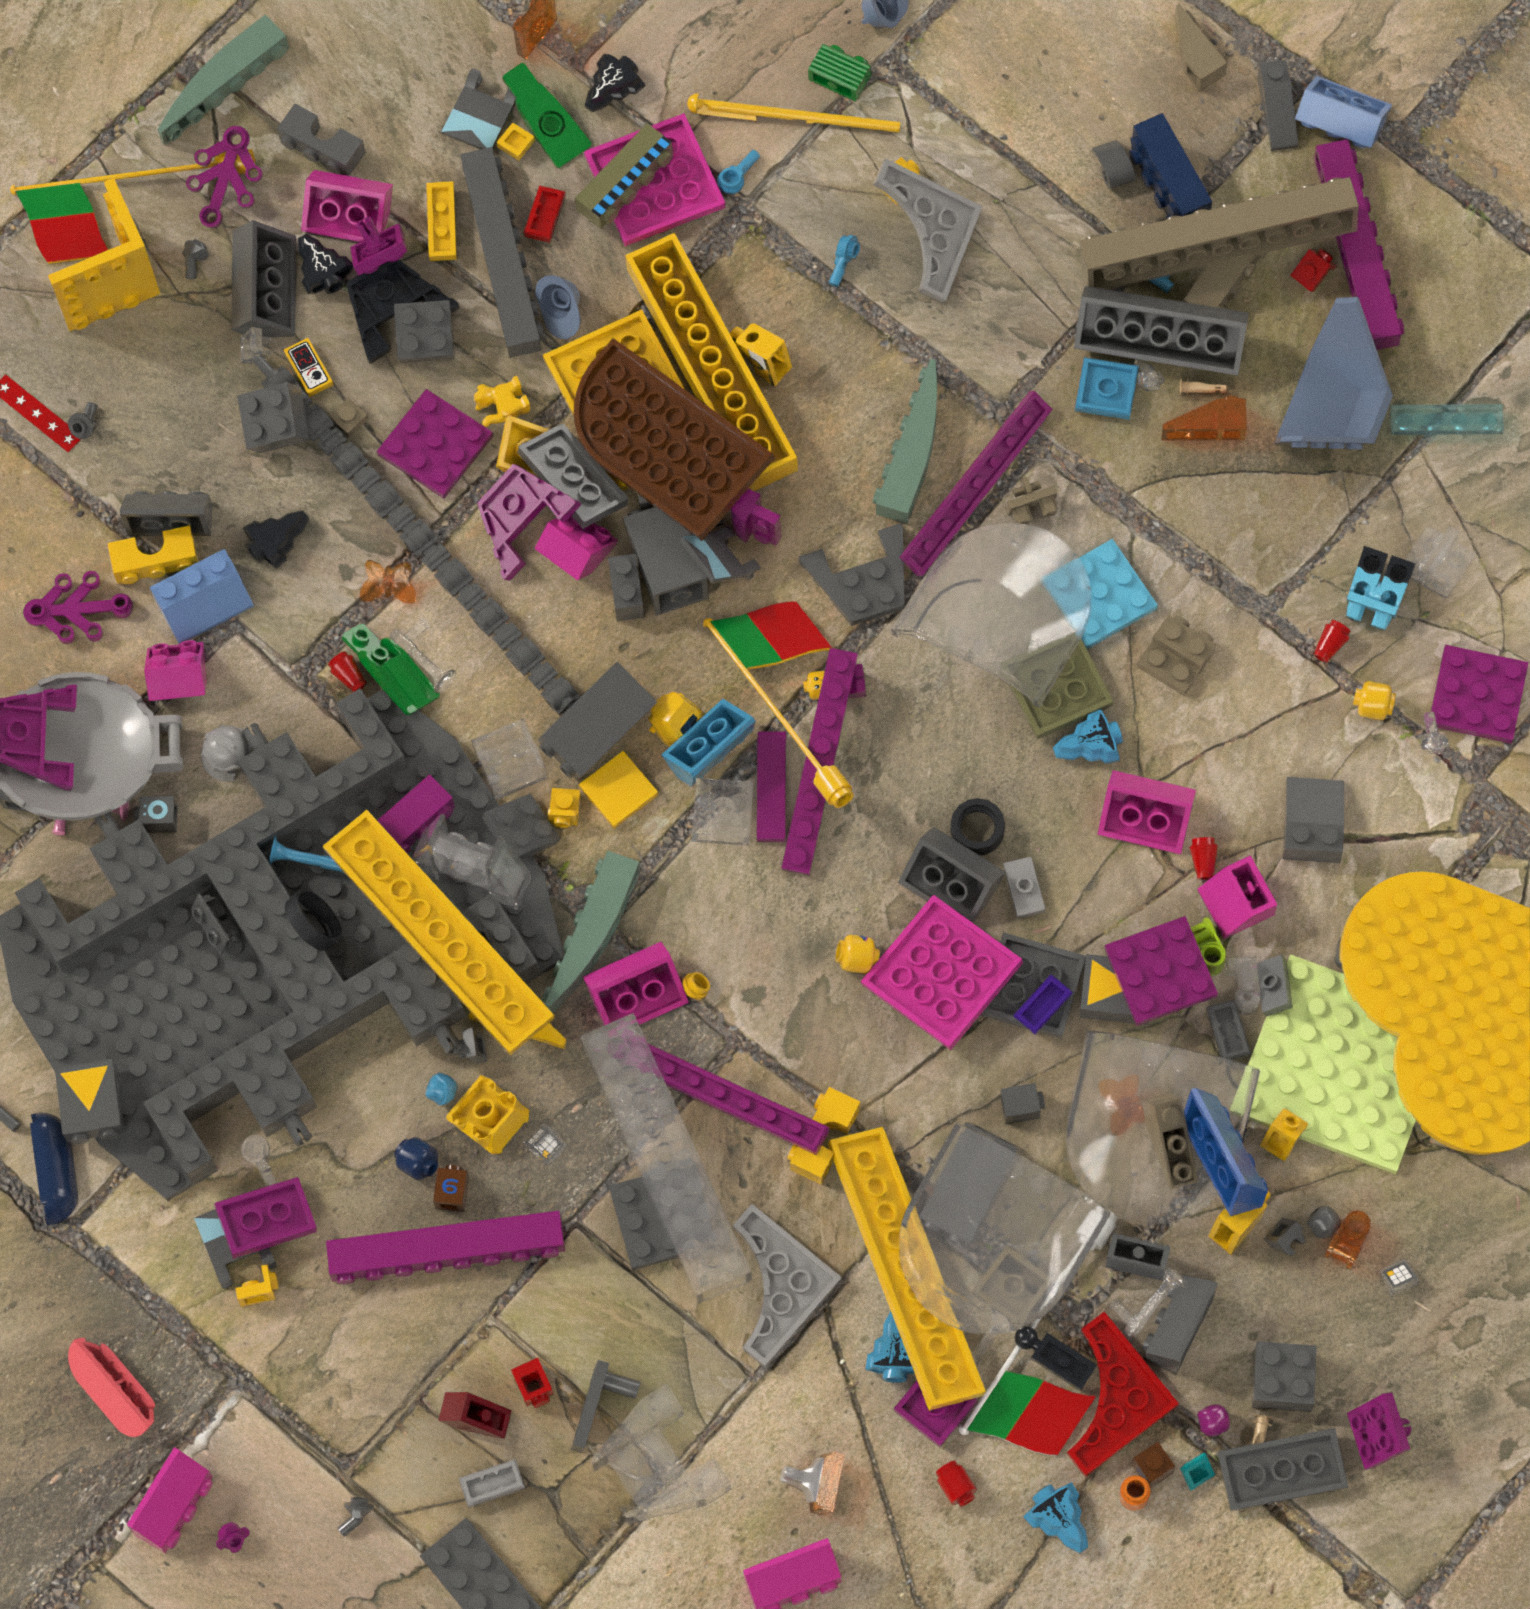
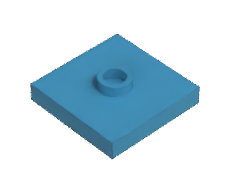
[1075,357,1139,420]

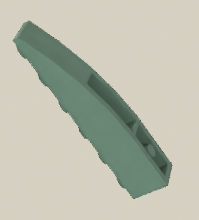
[157,14,289,145]
[872,359,937,525]
[542,850,641,1013]

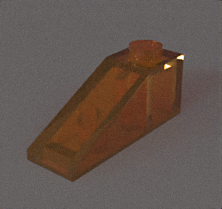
[1161,396,1247,441]

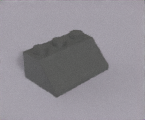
[120,491,213,536]
[898,827,1005,923]
[1142,1275,1218,1375]

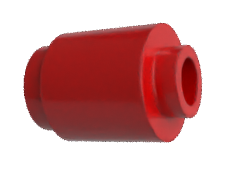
[935,1460,977,1507]

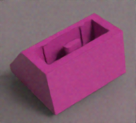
[534,516,619,581]
[144,640,207,701]
[1197,855,1277,939]

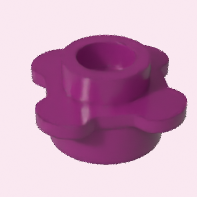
[216,1522,250,1553]

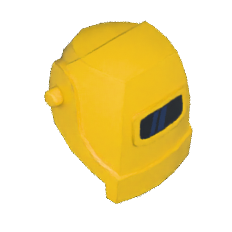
[648,692,704,747]

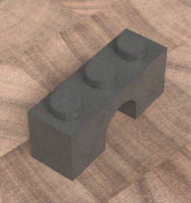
[277,104,366,176]

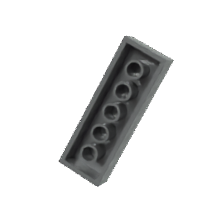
[1074,286,1249,375]

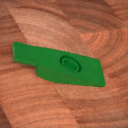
[502,63,592,168]
[342,624,440,716]

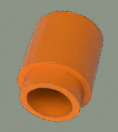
[1119,1475,1151,1511]

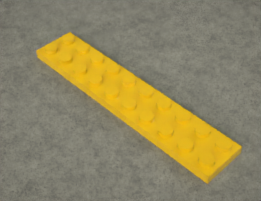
[323,810,555,1055]
[827,1127,986,1411]

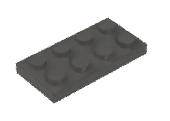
[517,423,629,529]
[1217,1428,1348,1512]
[420,1518,541,1609]

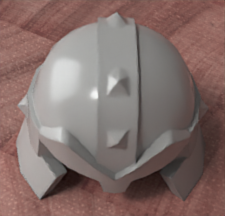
[201,725,253,782]

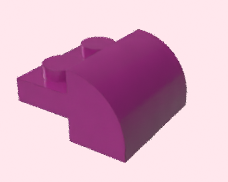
[731,488,782,546]

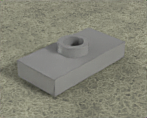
[1003,857,1045,919]
[459,1459,525,1508]

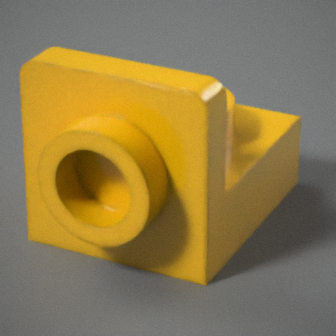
[548,788,581,828]
[1260,1108,1308,1161]
[235,1265,279,1307]

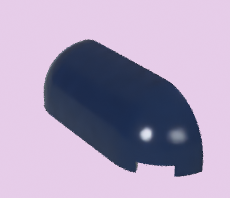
[30,1112,78,1226]

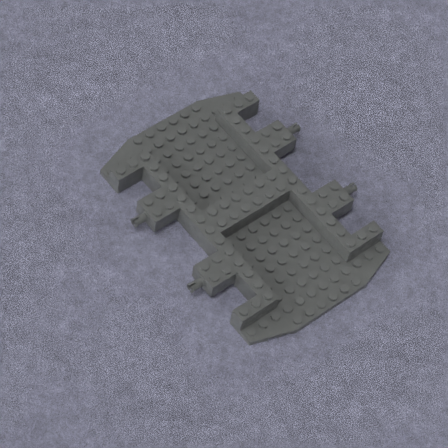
[0,689,564,1201]

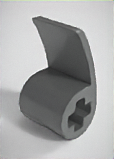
[1092,140,1136,189]

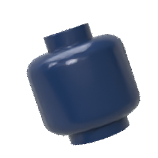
[394,1137,438,1180]

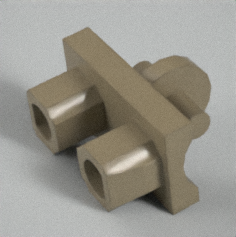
[1005,477,1058,527]

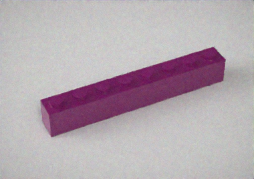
[1314,139,1404,350]
[326,1211,565,1284]

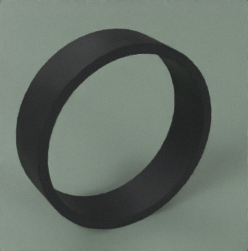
[285,889,342,951]

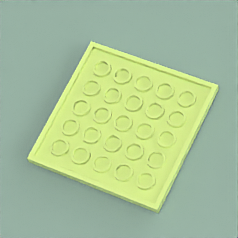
[1230,954,1416,1174]

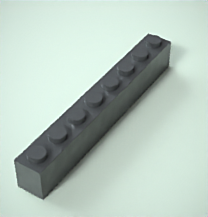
[460,147,545,358]

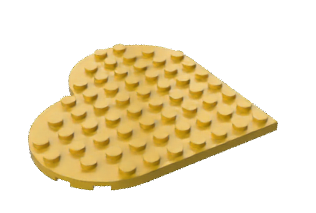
[1340,872,1530,1155]

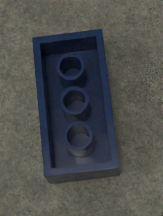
[1129,113,1212,219]

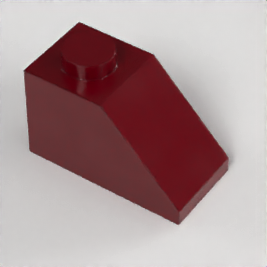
[438,1392,512,1439]

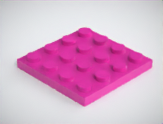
[584,113,726,246]
[861,895,1023,1051]

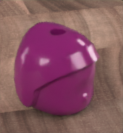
[1197,1404,1230,1436]

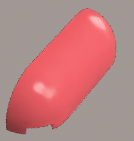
[68,1338,155,1437]

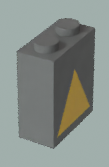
[1079,954,1149,1025]
[55,1058,125,1144]

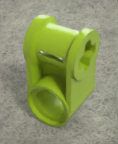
[1190,917,1226,976]

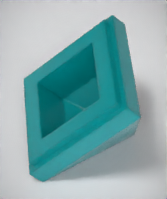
[1179,1452,1215,1491]

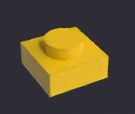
[497,123,535,161]

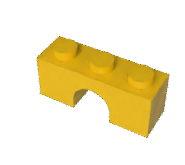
[107,525,199,584]
[787,1087,861,1185]

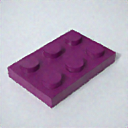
[214,1177,317,1259]

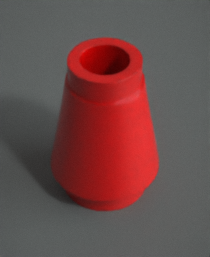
[1313,619,1351,663]
[328,651,367,692]
[1189,837,1218,880]

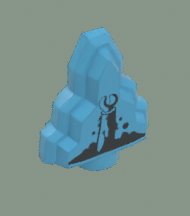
[1053,709,1123,764]
[865,1311,914,1383]
[1023,1482,1089,1554]

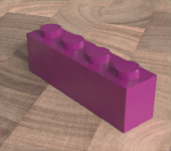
[377,774,455,854]

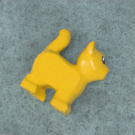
[474,376,531,427]

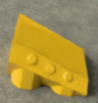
[446,1075,530,1155]

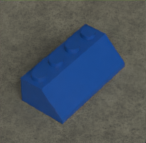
[1184,1088,1268,1217]

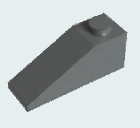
[1257,60,1298,151]

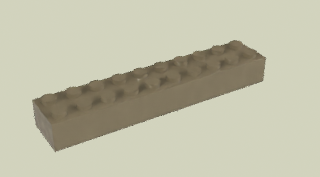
[1080,177,1359,290]

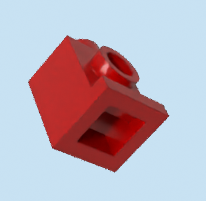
[511,1358,554,1408]

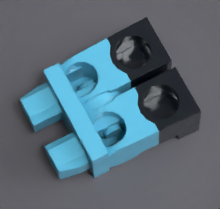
[1346,546,1416,631]

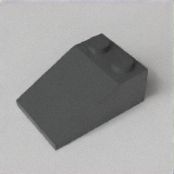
[1283,777,1344,863]

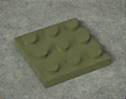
[1000,630,1114,739]

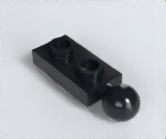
[1014,1326,1097,1392]

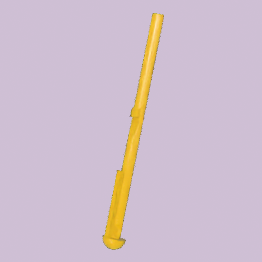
[687,93,901,132]

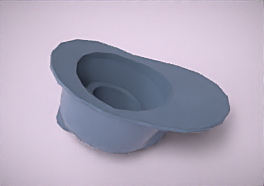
[861,0,908,28]
[535,275,581,339]

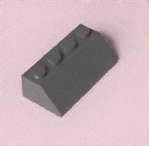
[231,220,296,338]

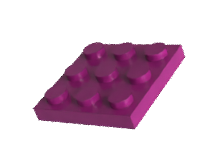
[377,389,493,499]
[1428,644,1529,744]
[1104,916,1218,1026]

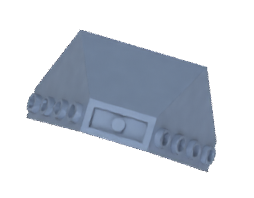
[1274,297,1393,449]

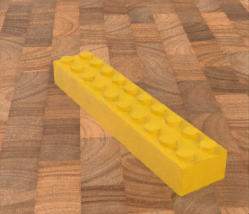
[625,233,798,491]

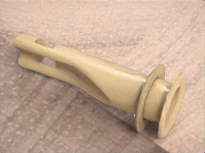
[1180,378,1226,396]
[1252,1414,1273,1444]

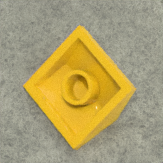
[496,415,550,477]

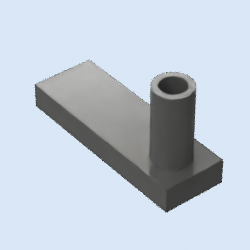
[571,1360,640,1453]

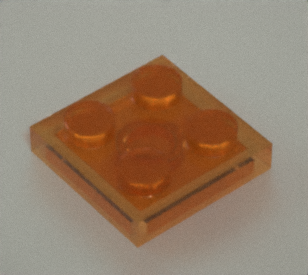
[513,0,558,60]

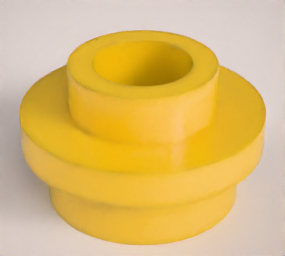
[682,972,710,1000]

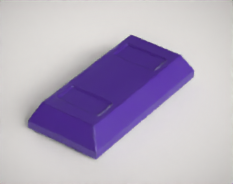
[1013,974,1073,1035]

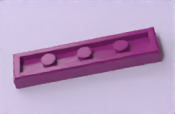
[757,732,786,842]

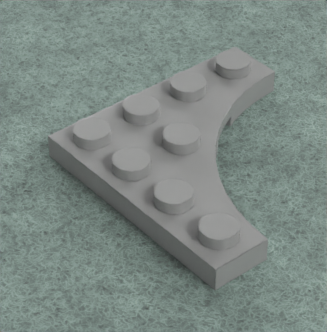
[873,159,982,303]
[733,1204,842,1369]

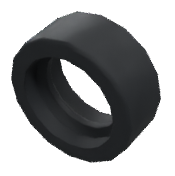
[950,798,1005,856]

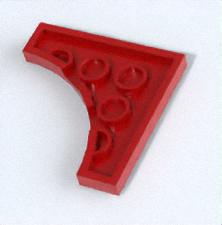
[1067,1311,1179,1478]

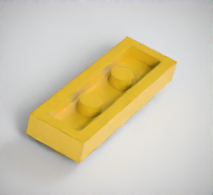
[426,181,457,261]

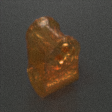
[1324,1210,1371,1270]

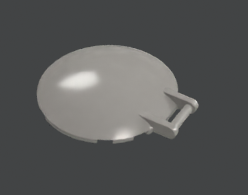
[0,672,183,820]

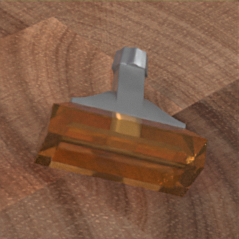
[780,1452,845,1516]

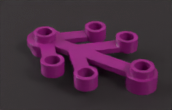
[186,126,263,228]
[23,571,134,644]

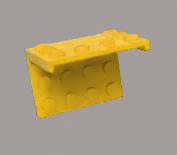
[48,178,161,331]

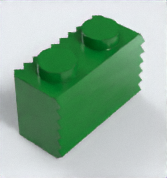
[808,44,871,102]

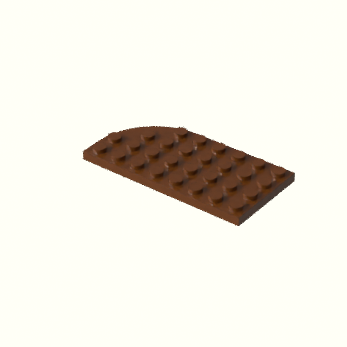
[574,338,775,541]

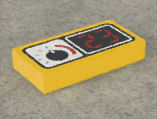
[284,338,333,397]

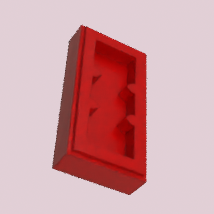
[524,185,566,243]

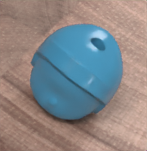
[425,1073,458,1105]

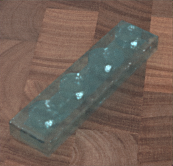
[1390,404,1504,435]

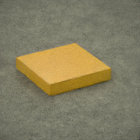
[578,751,659,829]

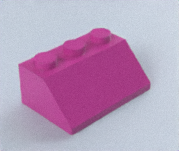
[301,170,393,242]
[1097,770,1196,854]
[583,942,689,1038]
[127,1447,213,1554]
[743,1538,842,1609]

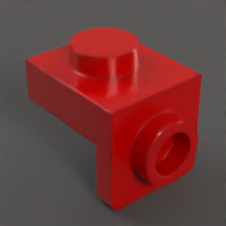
[1290,248,1337,292]

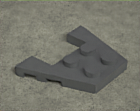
[799,523,904,626]

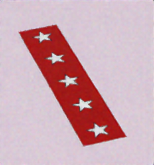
[0,374,81,452]

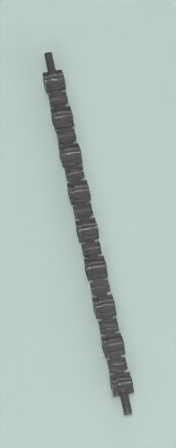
[251,352,580,716]

